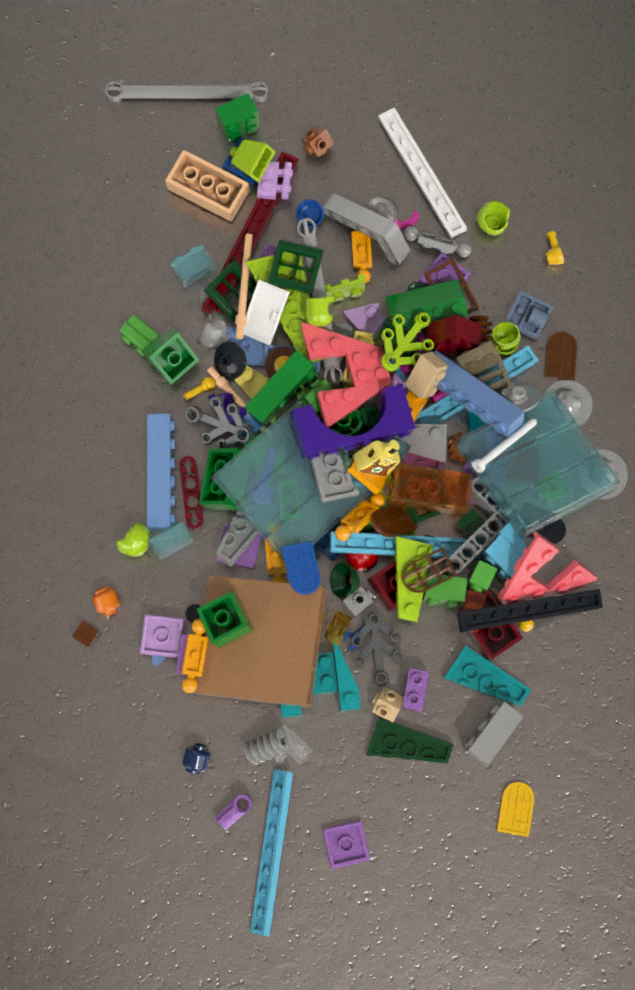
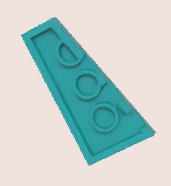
[444,645,531,707]

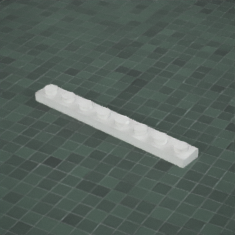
[378,108,467,239]

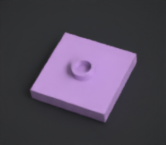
[140,614,184,658]

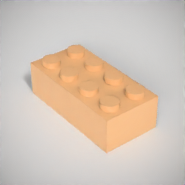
[165,150,249,222]

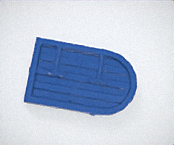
[281,541,320,595]

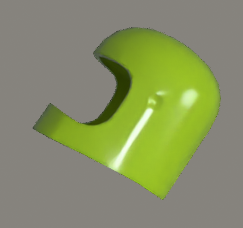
[306,297,335,327]
[492,322,521,355]

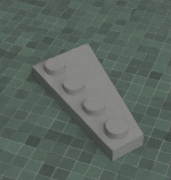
[378,424,448,463]
[310,453,359,503]
[216,496,279,567]

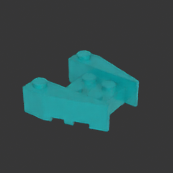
[280,640,361,718]

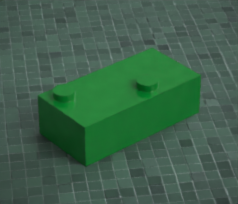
[245,350,318,425]

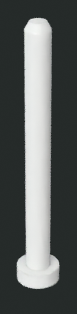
[472,419,537,473]

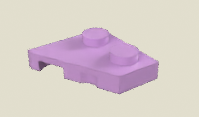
[343,303,383,334]

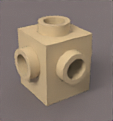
[372,687,404,722]

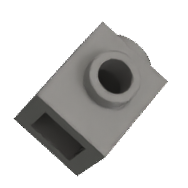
[342,587,373,618]

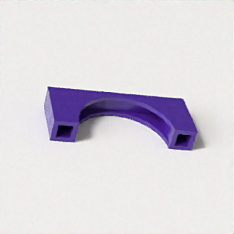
[289,384,415,460]

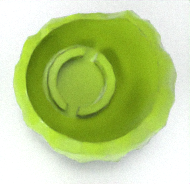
[476,200,510,236]
[116,523,151,557]

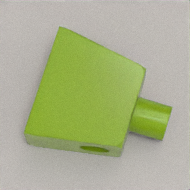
[230,140,275,183]

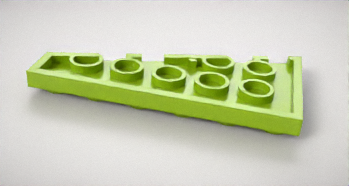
[245,252,323,363]

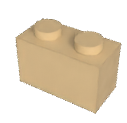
[405,352,448,399]

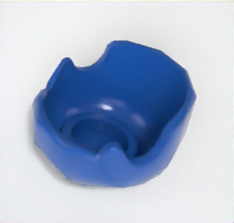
[296,199,324,228]

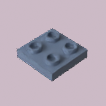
[504,290,554,341]

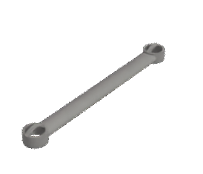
[105,81,268,102]
[297,218,343,386]

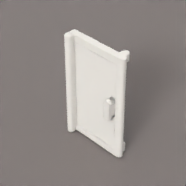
[244,279,290,345]

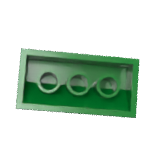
[385,279,468,330]

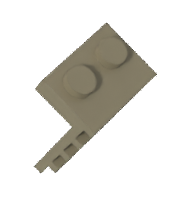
[457,341,513,390]

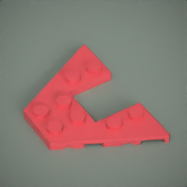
[300,322,392,428]
[497,531,598,605]

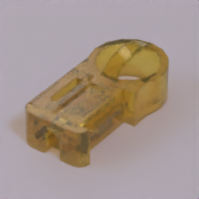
[324,612,352,644]

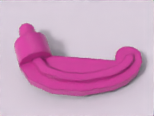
[392,211,419,230]

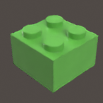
[422,573,467,609]

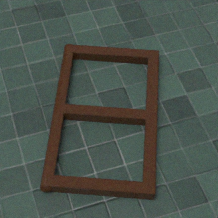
[424,258,479,314]

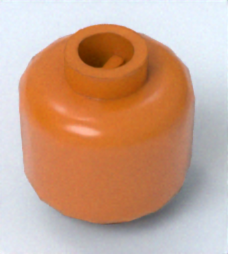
[92,586,120,616]

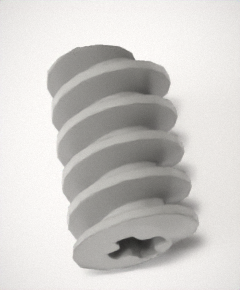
[243,729,289,765]

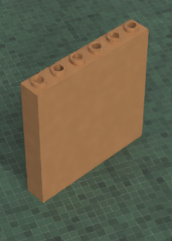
[193,576,327,708]

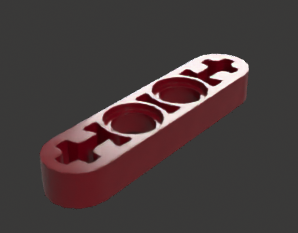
[179,456,204,530]

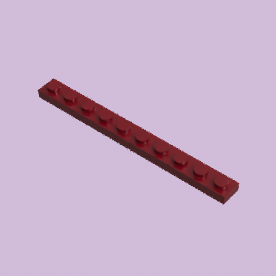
[201,151,299,320]

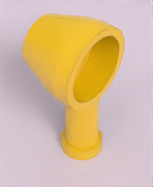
[546,231,564,265]

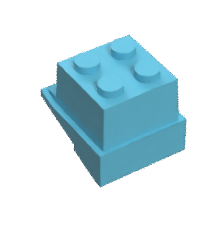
[482,519,526,583]

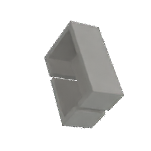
[465,702,524,766]

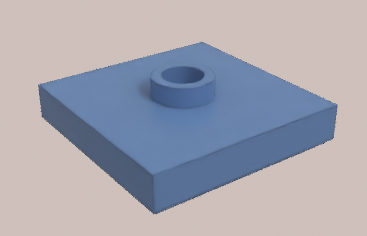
[226,327,265,367]

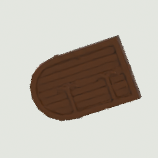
[544,332,578,381]
[371,504,418,537]

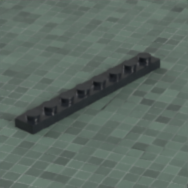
[457,589,603,632]

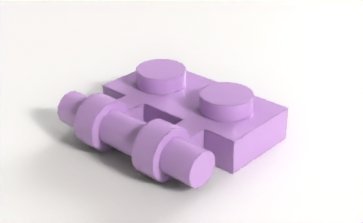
[257,161,293,200]

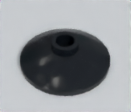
[214,342,247,380]

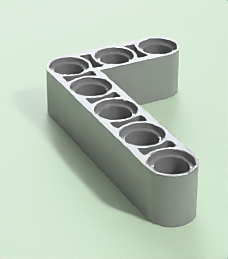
[322,193,410,266]
[442,477,516,576]

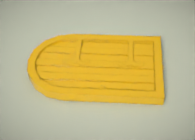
[497,782,534,837]

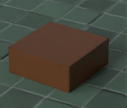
[72,621,100,648]

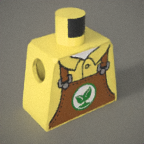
[353,440,400,477]

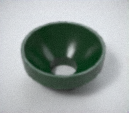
[330,562,360,598]

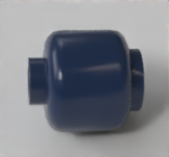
[182,743,210,774]

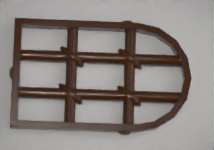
[402,547,457,593]

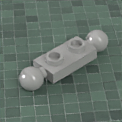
[404,226,471,257]

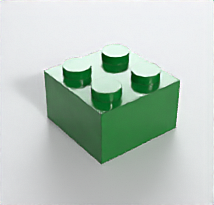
[215,93,260,142]
[142,327,200,385]
[197,591,253,648]

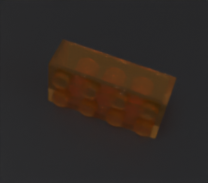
[388,463,472,516]

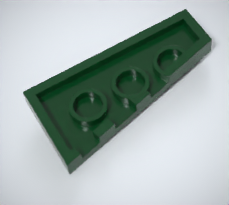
[366,717,454,763]

